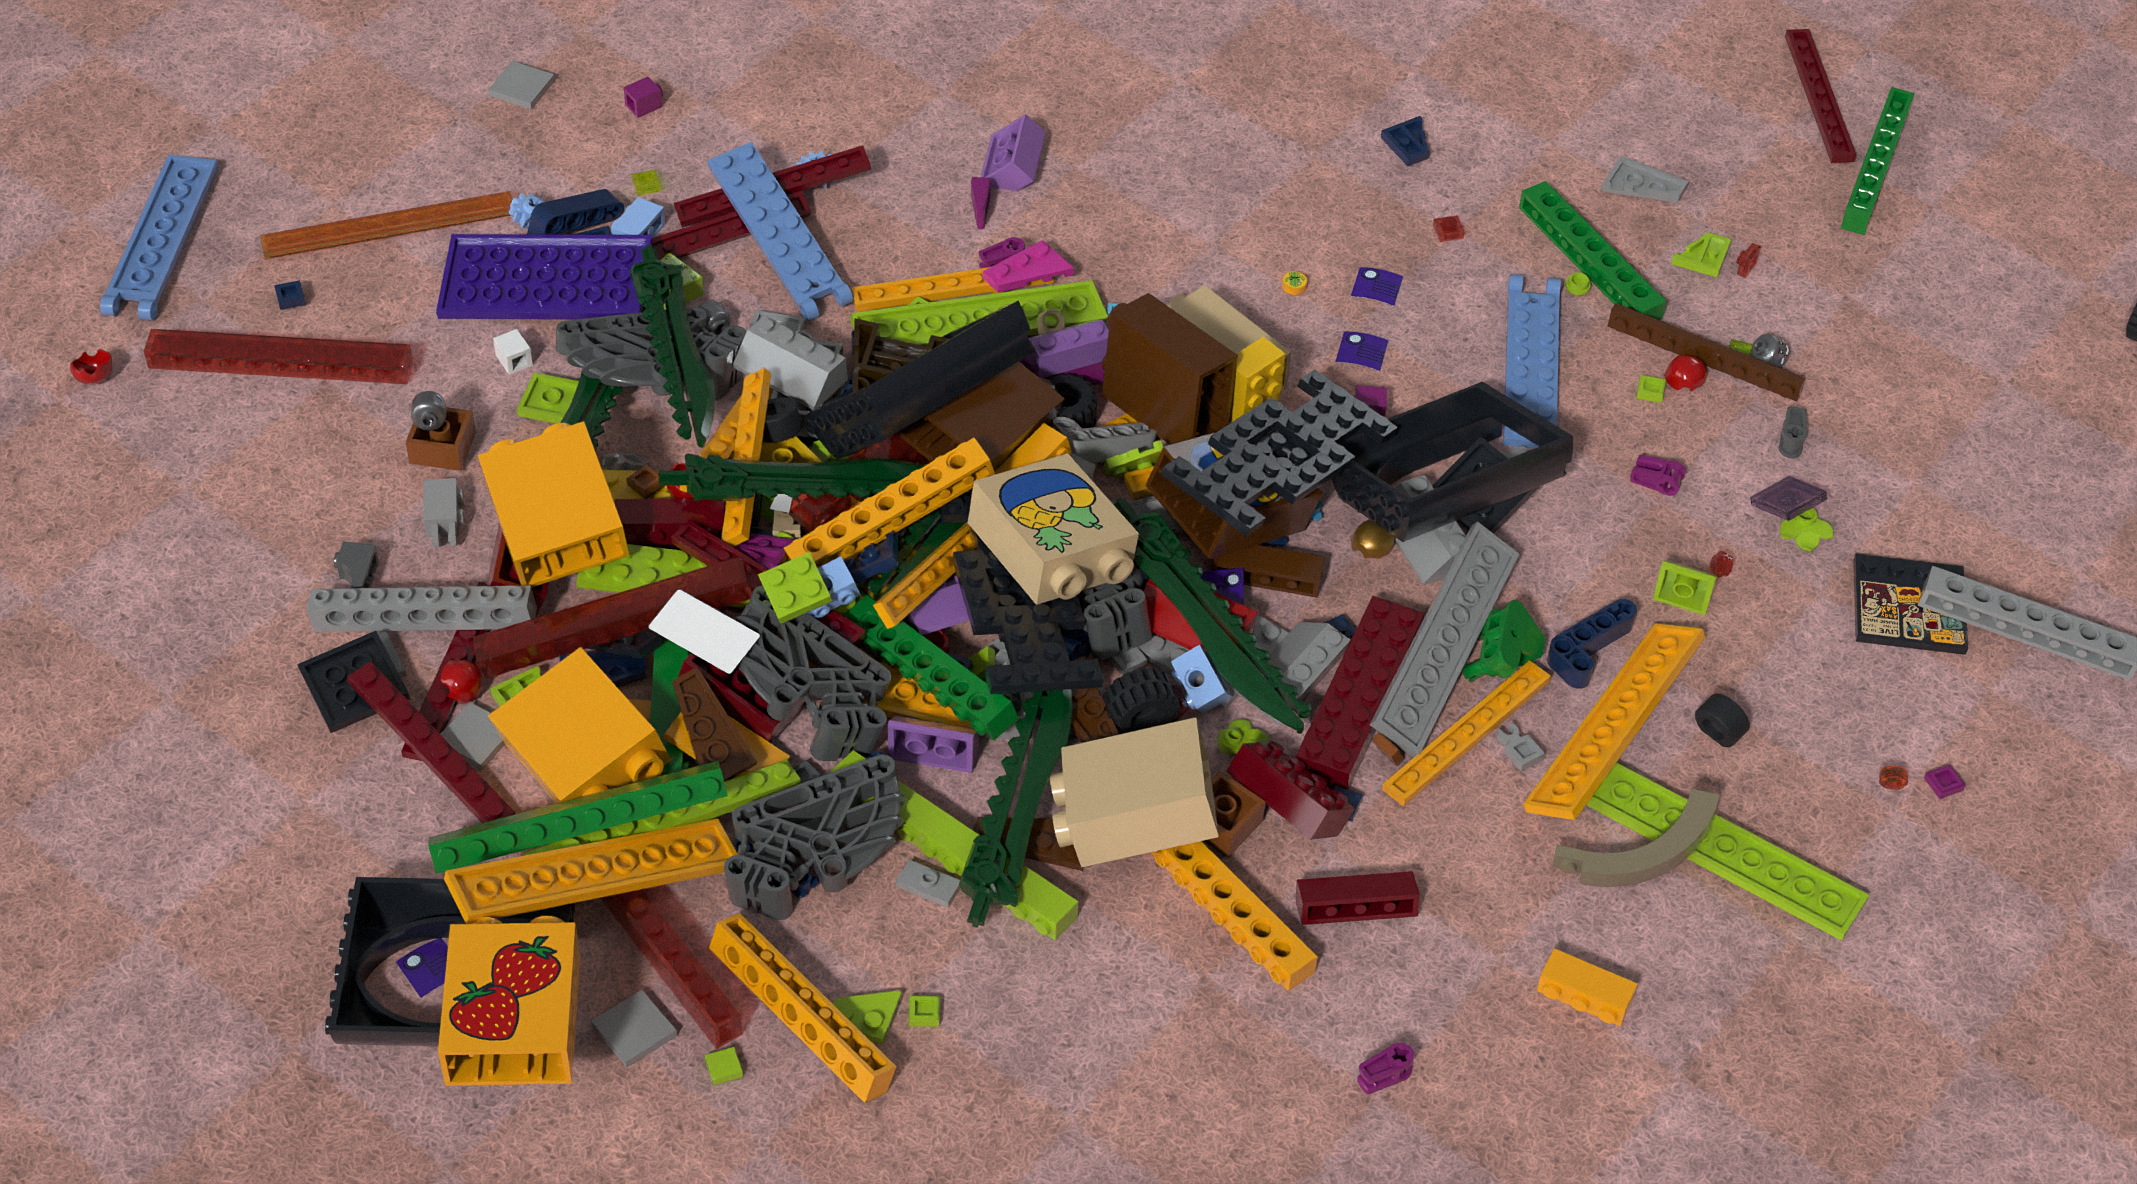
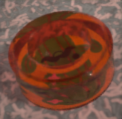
[1879,766,1908,790]

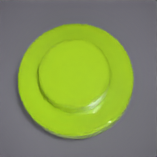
[1565,272,1591,295]

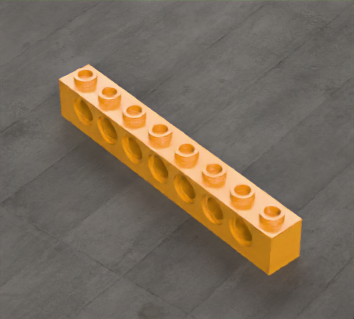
[784,438,995,568]
[1150,841,1318,991]
[709,913,897,1103]

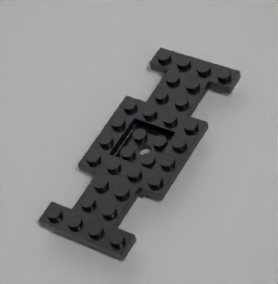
[1161,369,1398,537]
[938,496,1104,694]

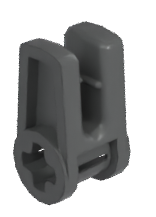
[1779,406,1807,458]

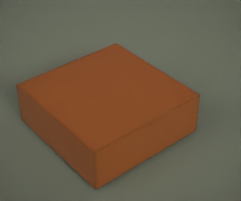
[626,464,664,499]
[1371,732,1404,766]

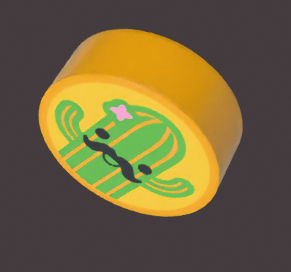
[1282,271,1307,295]

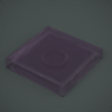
[1750,476,1827,521]

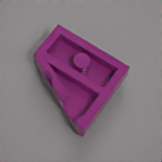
[733,533,794,569]

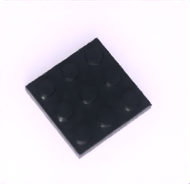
[1432,437,1540,534]
[297,631,410,733]

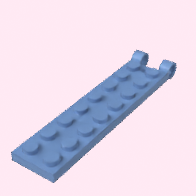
[707,142,854,322]
[100,155,218,321]
[1503,274,1561,448]

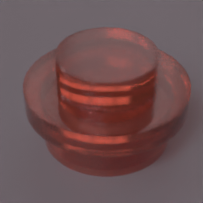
[1710,551,1733,578]

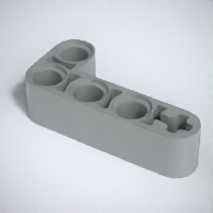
[1052,417,1157,463]

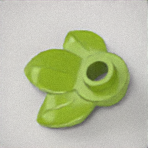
[1780,506,1833,551]
[1217,719,1271,755]

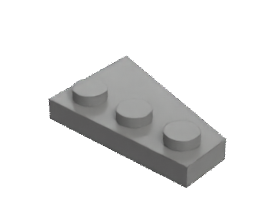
[1601,156,1689,203]

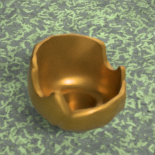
[1350,520,1394,559]

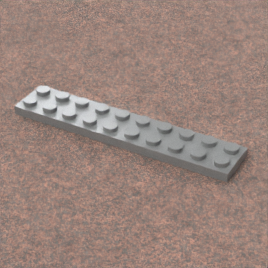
[1370,521,1519,758]

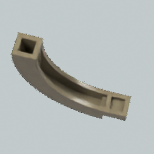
[1553,788,1720,887]

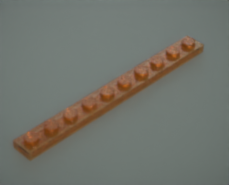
[260,191,513,259]

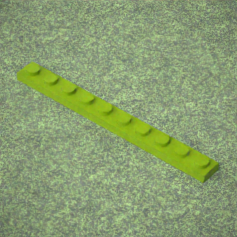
[524,760,801,856]

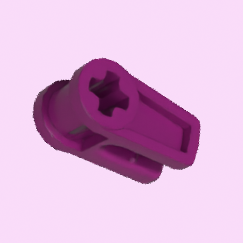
[979,237,1025,269]
[1630,455,1686,496]
[1357,1043,1414,1094]

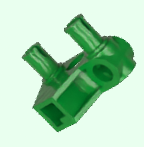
[1463,600,1546,682]

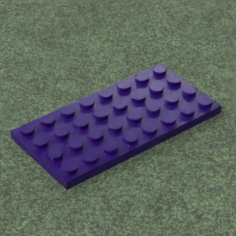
[436,234,653,320]

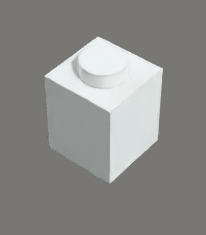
[493,329,533,375]

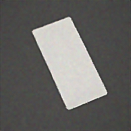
[649,590,760,674]

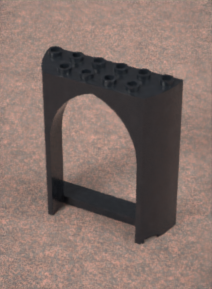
[803,300,1035,459]
[1331,382,1573,542]
[325,877,575,1047]

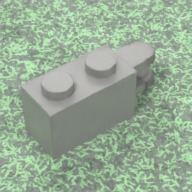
[423,478,464,547]

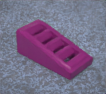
[971,177,991,229]

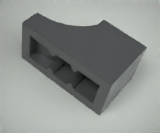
[334,541,379,588]

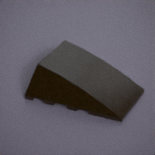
[853,318,949,392]

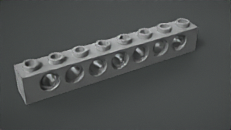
[1918,566,2137,680]
[306,585,537,632]

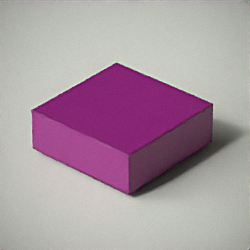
[1924,764,1966,799]

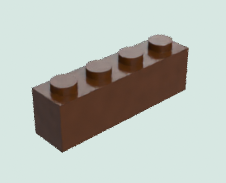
[1211,545,1325,598]

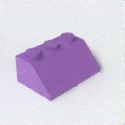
[981,114,1046,191]
[1027,320,1109,378]
[902,575,969,635]
[888,716,979,773]

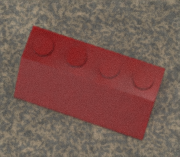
[1143,574,1258,650]

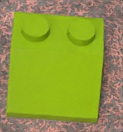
[1653,560,1718,615]

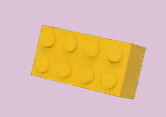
[1229,336,1286,433]

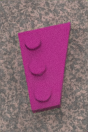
[983,240,1074,293]

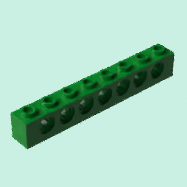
[1841,87,1915,235]
[1519,181,1667,320]
[843,594,1019,741]

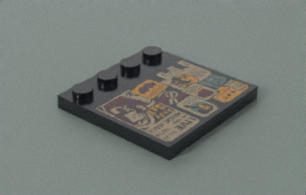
[1853,553,1968,655]

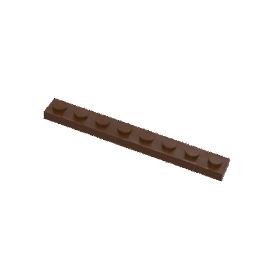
[1607,303,1806,402]

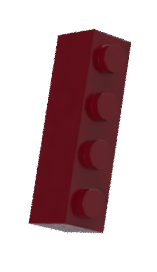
[1296,871,1420,925]

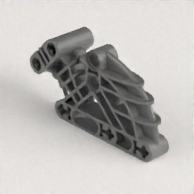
[556,307,747,400]
[1014,562,1152,660]
[734,586,891,761]
[724,755,906,920]

